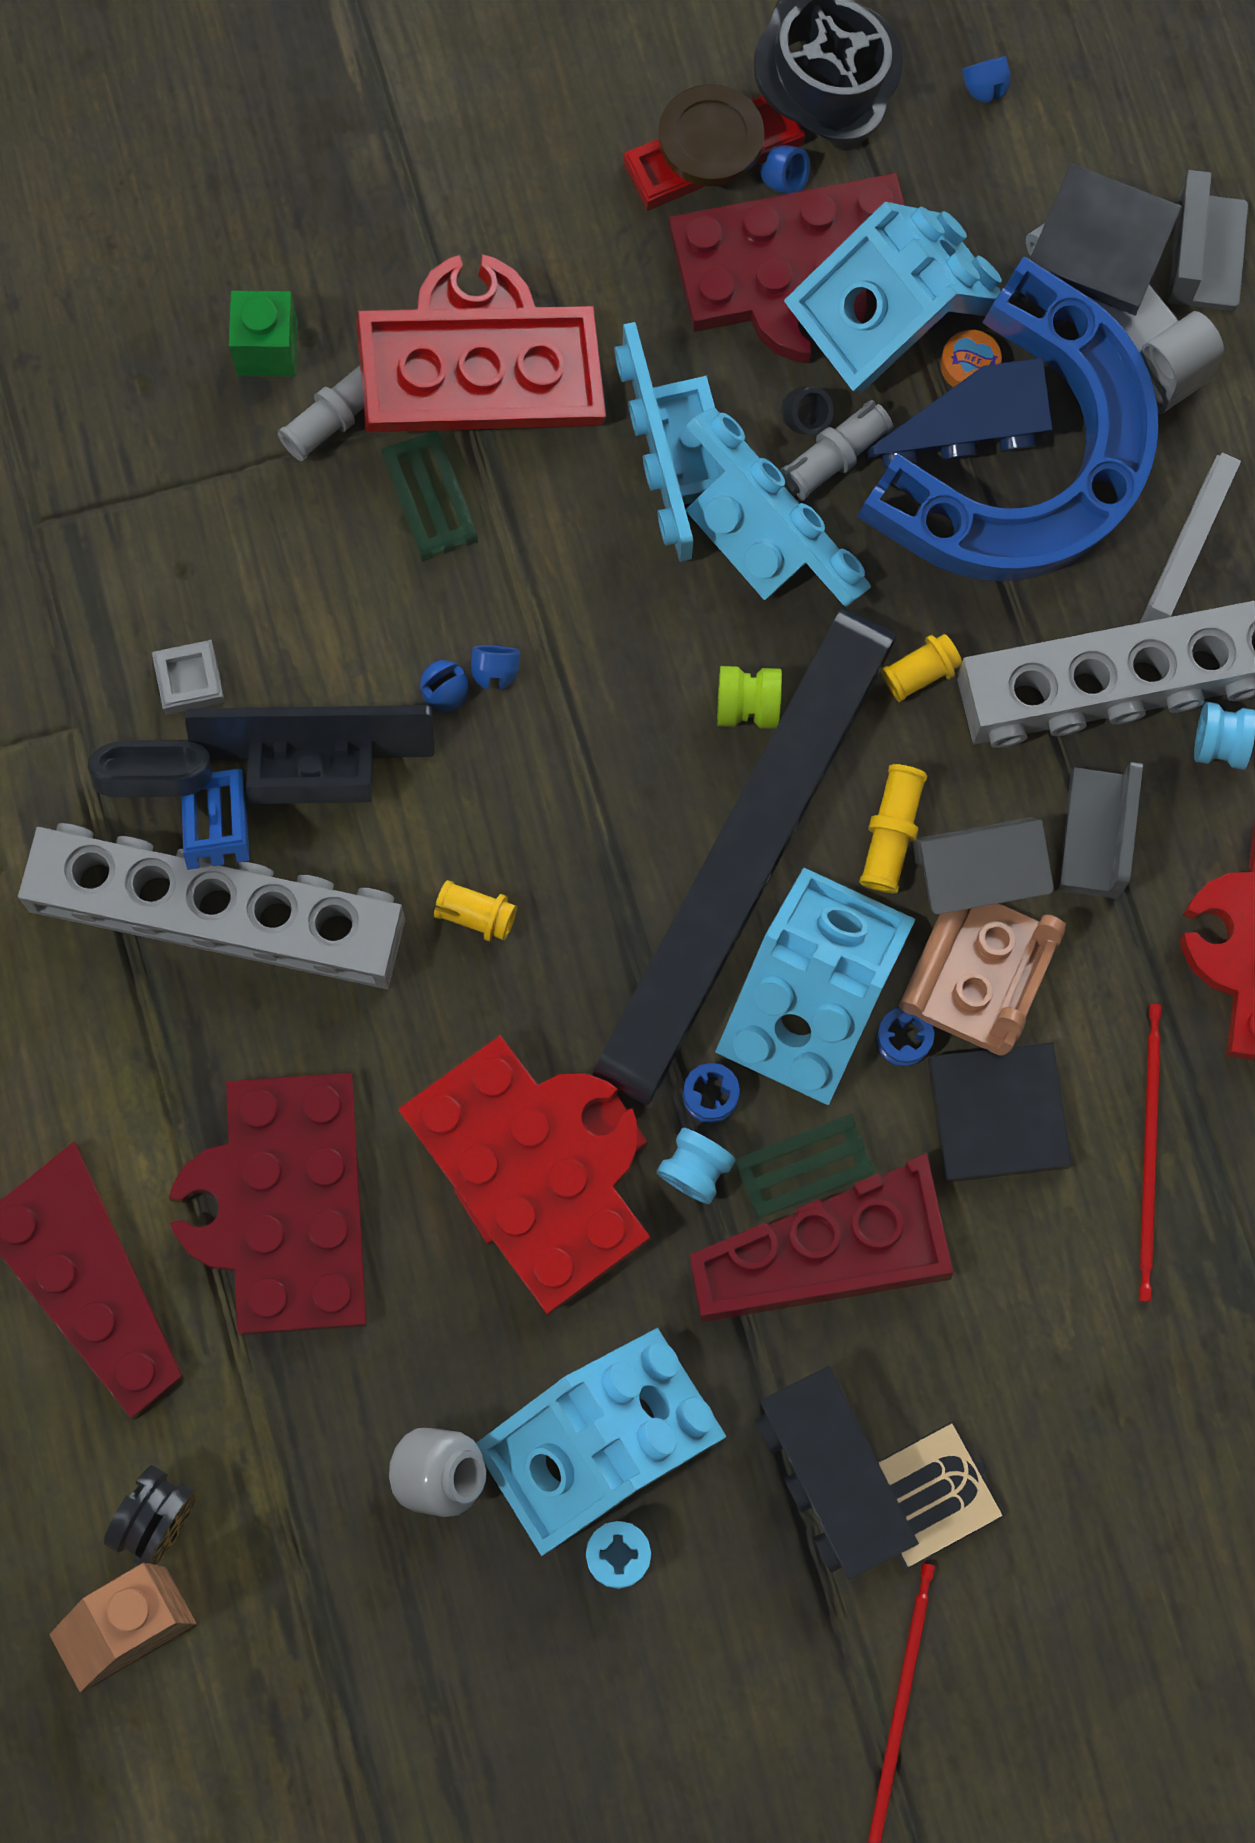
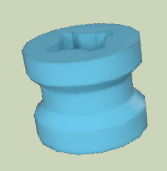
[1194,702,1255,770]
[656,1128,736,1204]
[586,1521,651,1589]

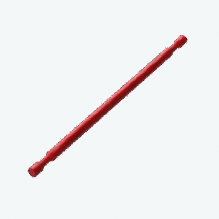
[1139,1004,1162,1302]
[868,1563,935,1843]

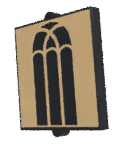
[878,1421,1005,1570]

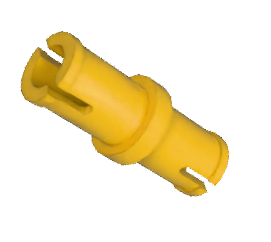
[859,764,927,893]

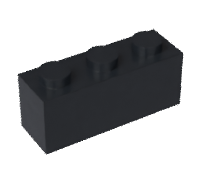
[755,1366,919,1580]

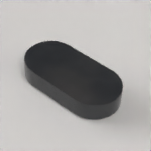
[88,740,213,797]

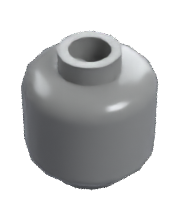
[389,1428,486,1517]

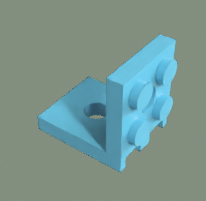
[784,202,1009,392]
[715,868,916,1105]
[476,1328,727,1556]

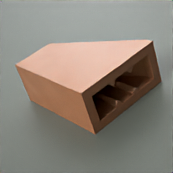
[49,1563,197,1692]

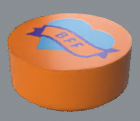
[940,330,1002,387]

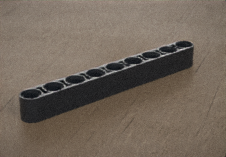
[592,607,897,1106]

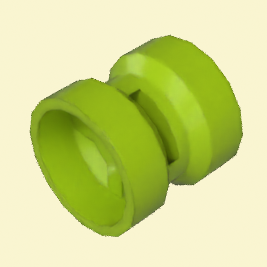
[717,666,782,729]

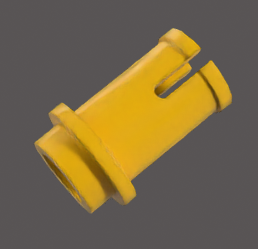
[880,634,962,702]
[434,880,517,942]

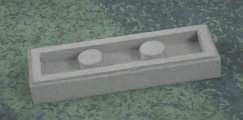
[1140,453,1241,623]

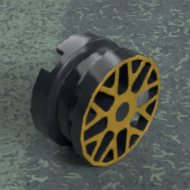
[104,1465,198,1565]

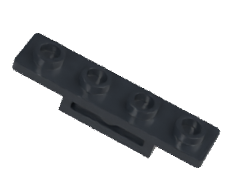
[185,705,435,804]

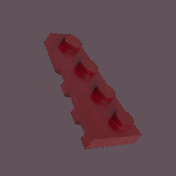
[0,1141,184,1420]
[690,1153,953,1323]

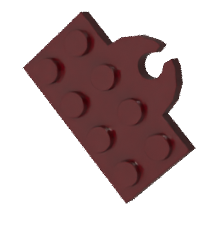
[668,173,905,363]
[169,1073,367,1336]

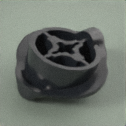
[754,0,903,151]

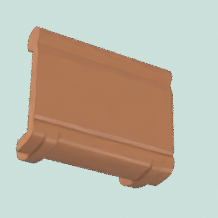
[899,903,1066,1055]

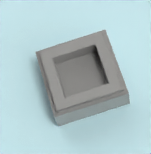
[152,640,225,715]

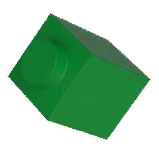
[229,291,298,376]

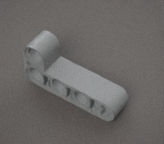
[1026,223,1224,414]

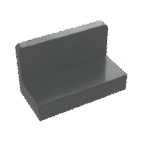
[1167,170,1248,311]
[1057,762,1143,899]
[911,817,1054,914]

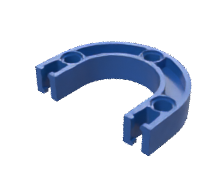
[857,256,1158,581]

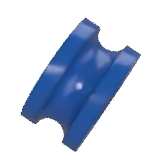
[876,1008,934,1067]
[683,1063,740,1124]

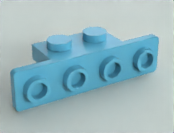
[614,322,725,562]
[685,407,871,607]

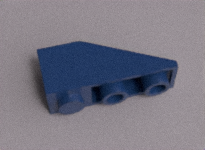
[865,358,1052,468]

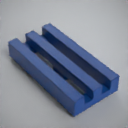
[182,769,250,870]

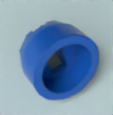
[961,56,1011,104]
[759,145,810,194]
[471,645,520,690]
[420,660,469,712]

